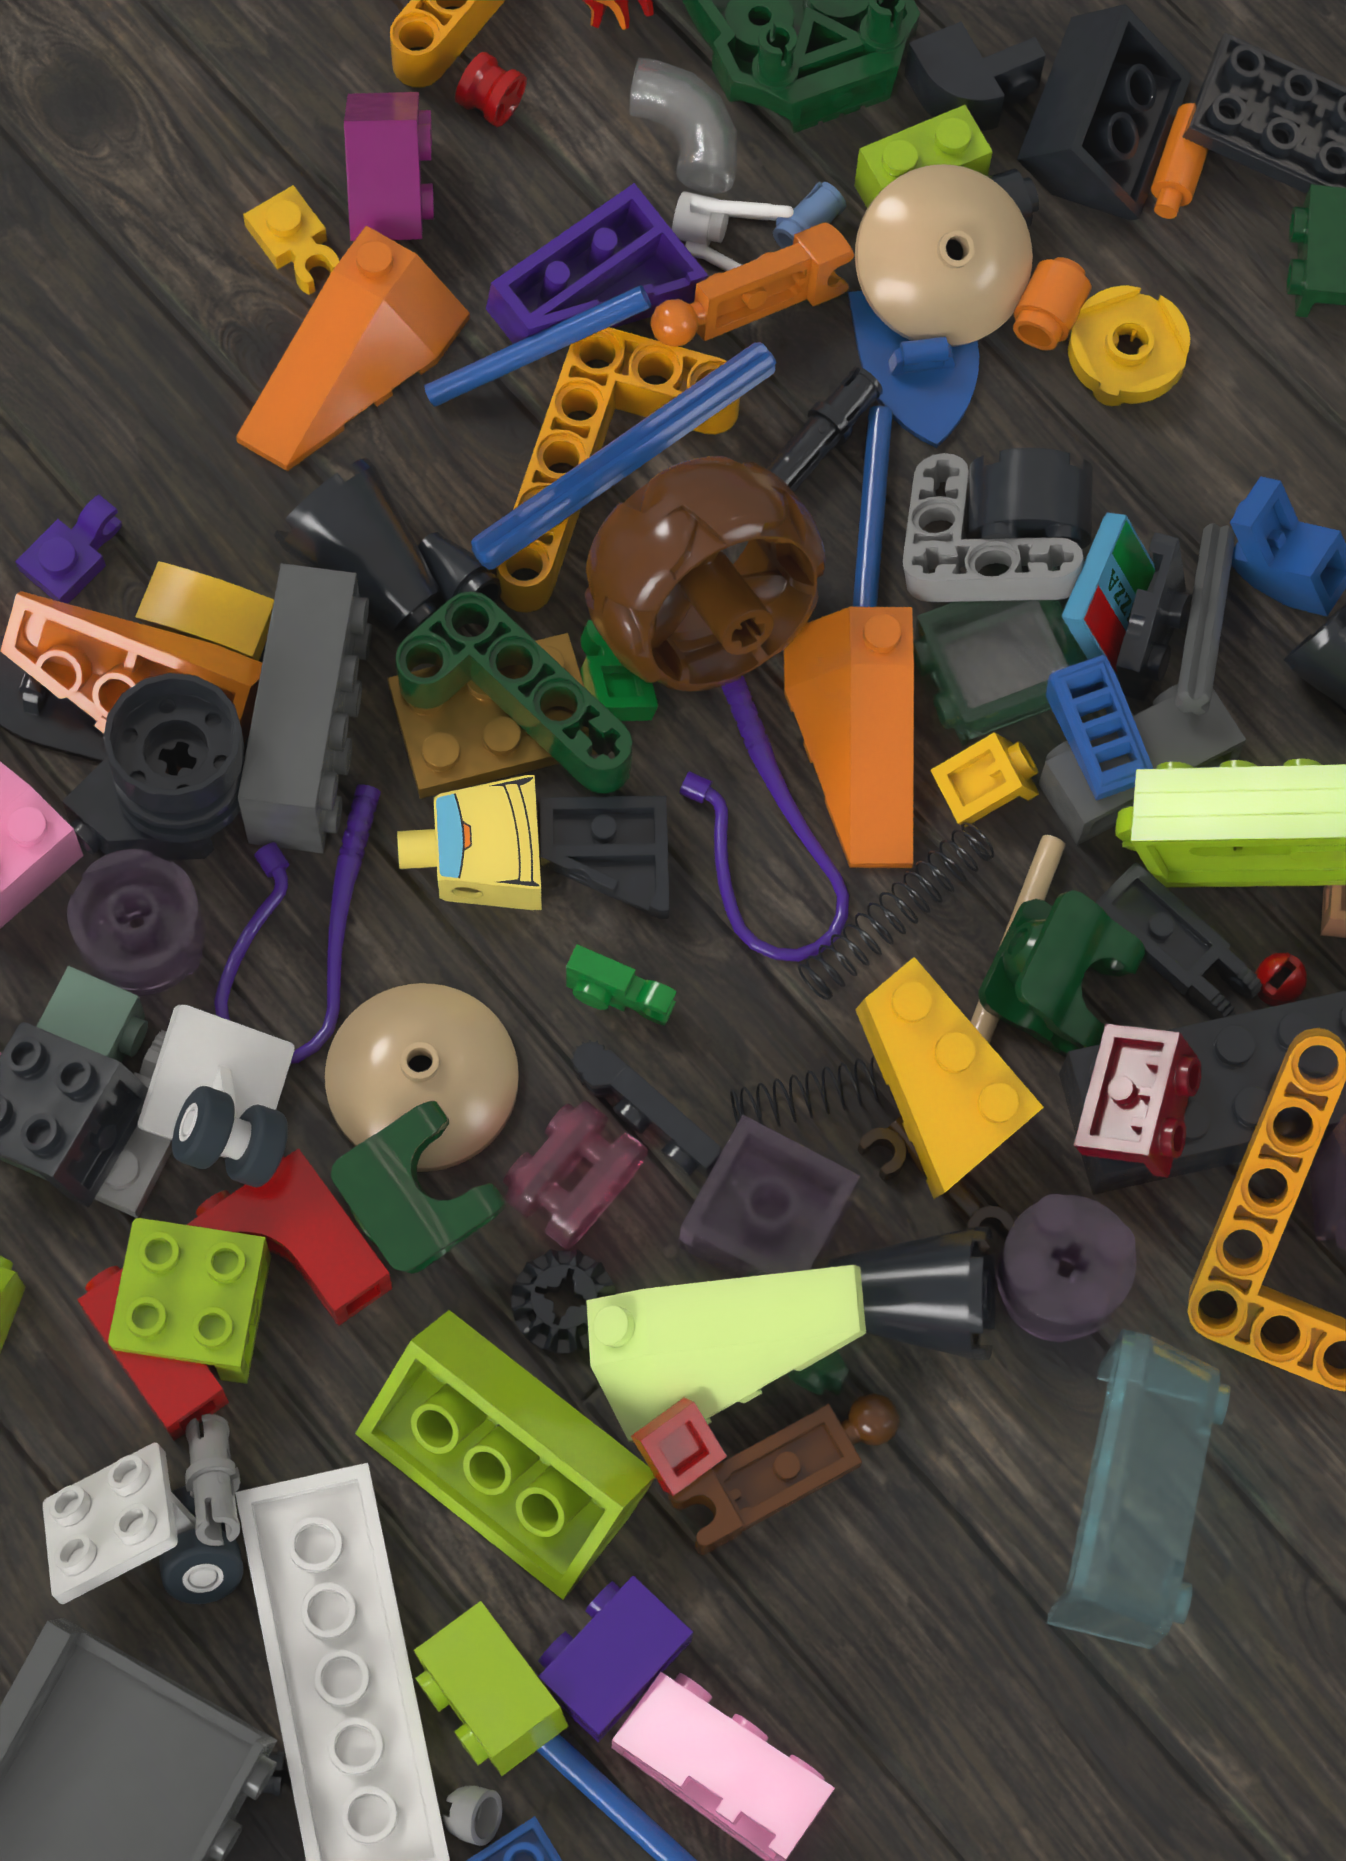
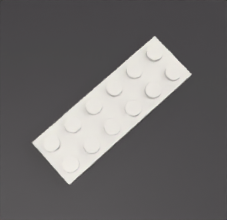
[235,1463,450,1861]

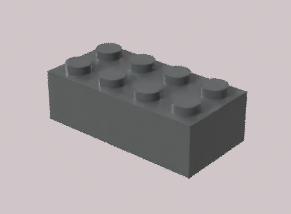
[238,563,372,854]

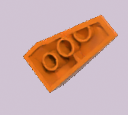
[0,591,262,744]
[783,607,914,868]

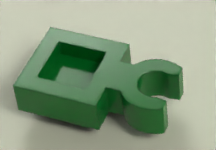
[580,620,658,721]
[566,944,677,1026]

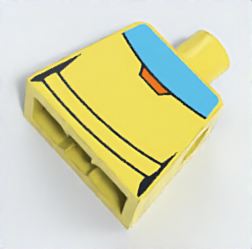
[397,775,542,910]

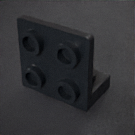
[0,1022,149,1208]

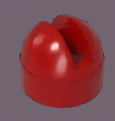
[1255,952,1307,1006]

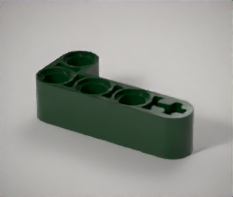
[396,591,632,794]

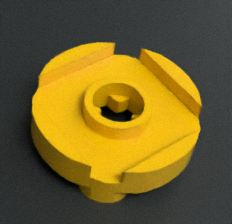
[1068,285,1191,406]

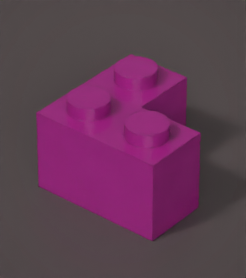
[344,92,434,241]

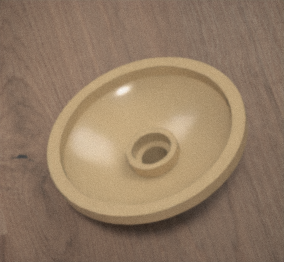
[855,164,1033,347]
[325,983,519,1172]

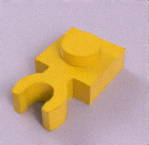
[243,185,339,295]

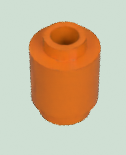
[1013,257,1092,350]

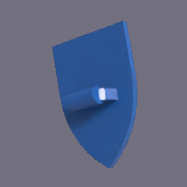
[848,291,979,448]

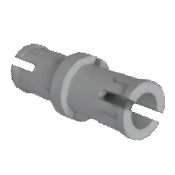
[185,1414,240,1546]

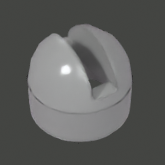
[443,1786,502,1846]

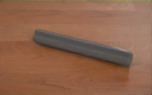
[1175,523,1236,716]

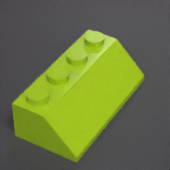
[355,1310,655,1600]

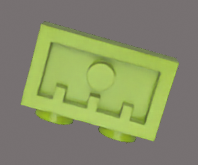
[108,1218,271,1384]

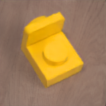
[931,732,1039,827]

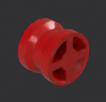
[455,52,527,127]

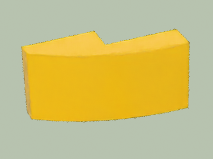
[135,561,274,661]

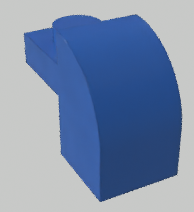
[1230,476,1346,616]

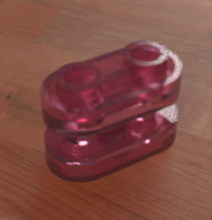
[503,1101,648,1250]

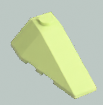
[586,1265,866,1443]

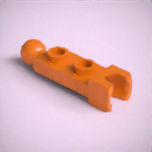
[651,222,854,347]

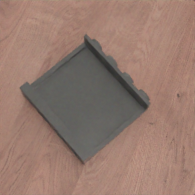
[0,1618,277,1861]

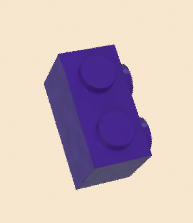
[538,1576,693,1743]

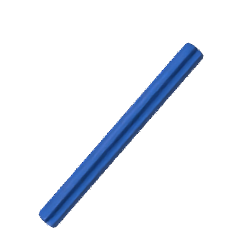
[471,342,776,570]

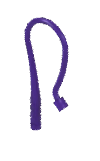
[679,676,850,962]
[214,785,381,1064]

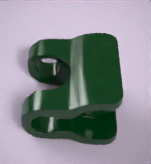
[978,890,1145,1057]
[331,1101,507,1274]

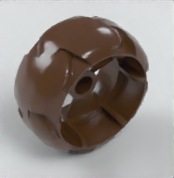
[585,456,826,691]

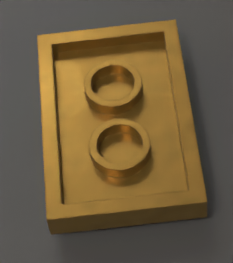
[388,633,597,799]

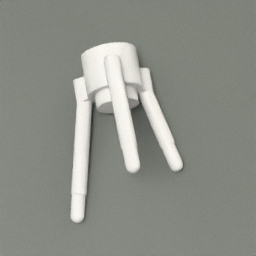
[672,191,794,271]

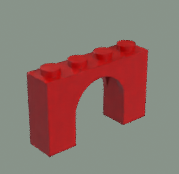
[77,1148,392,1441]

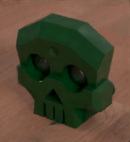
[682,0,921,133]

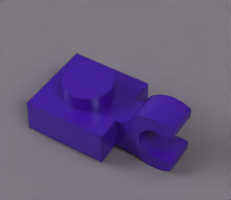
[15,494,123,604]

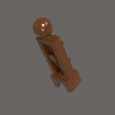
[668,1393,900,1555]

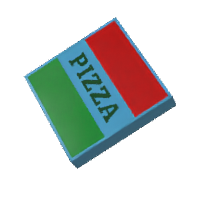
[1062,513,1155,681]

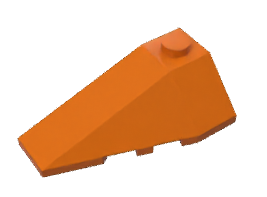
[236,226,470,471]

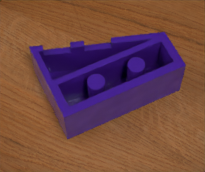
[486,183,709,344]

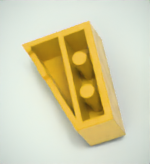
[855,957,1044,1199]

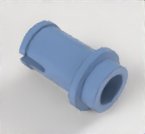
[773,182,846,249]

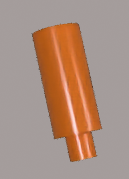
[1151,103,1209,219]

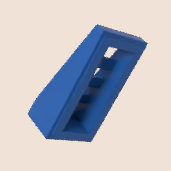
[1046,655,1154,801]

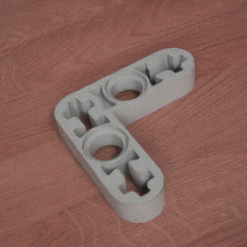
[903,453,1084,602]

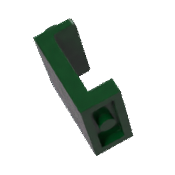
[1286,184,1346,318]

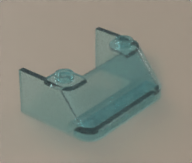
[1046,1329,1230,1649]

